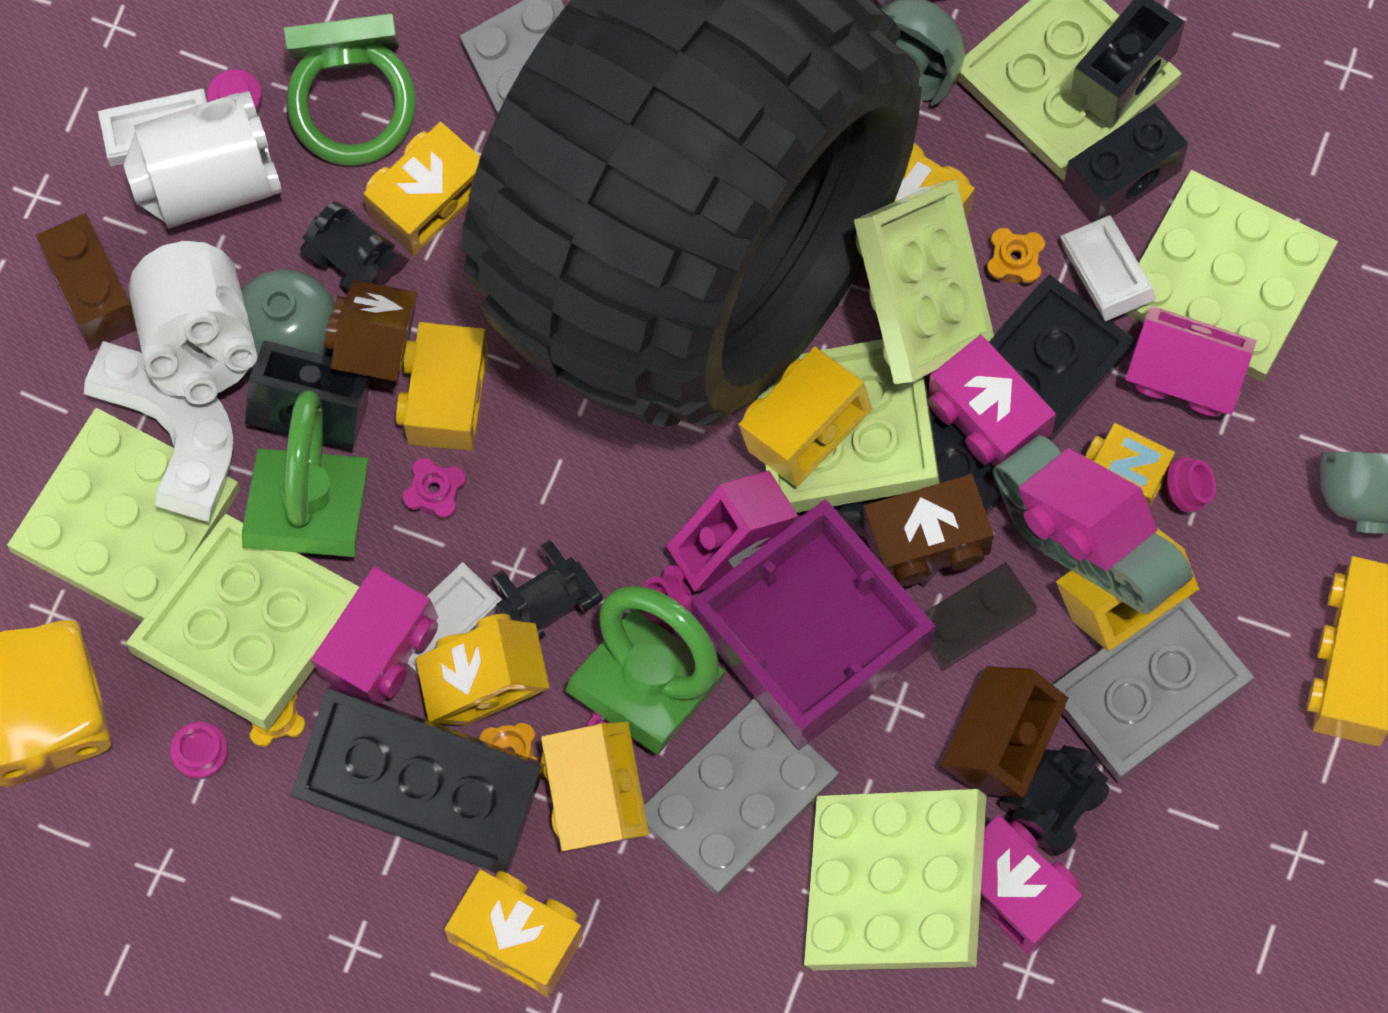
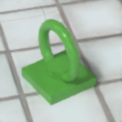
[284,13,416,166]
[242,390,369,557]
[565,586,725,755]

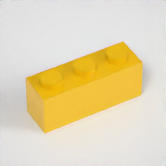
[1306,556,1388,747]

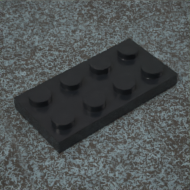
[291,686,545,873]

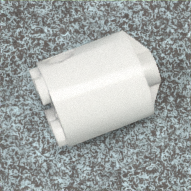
[123,91,283,229]
[128,241,258,404]

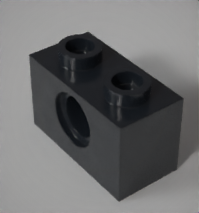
[1069,0,1185,127]
[1063,103,1189,223]
[245,340,371,451]

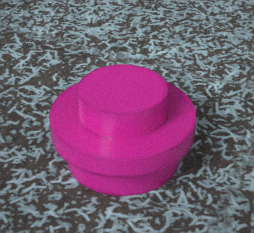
[207,69,262,111]
[1165,457,1216,513]
[170,722,228,779]

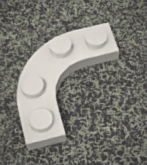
[84,341,233,522]

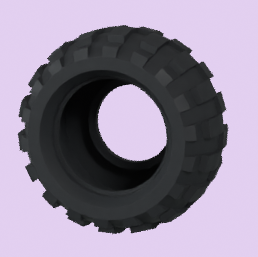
[461,0,922,428]

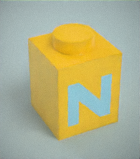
[1085,422,1175,509]

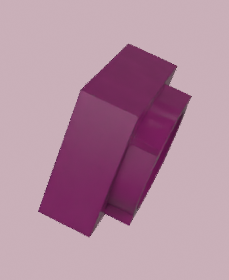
[692,499,936,750]

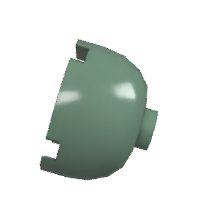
[881,0,965,105]
[241,269,335,371]
[1320,451,1388,534]

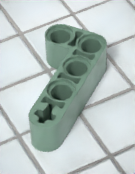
[993,434,1193,614]

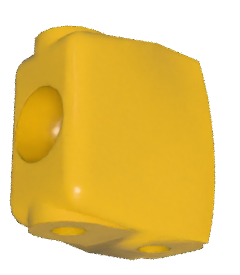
[0,620,111,788]

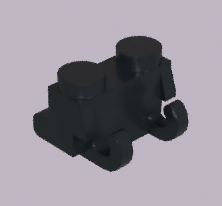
[300,202,409,290]
[492,540,603,640]
[999,745,1109,856]

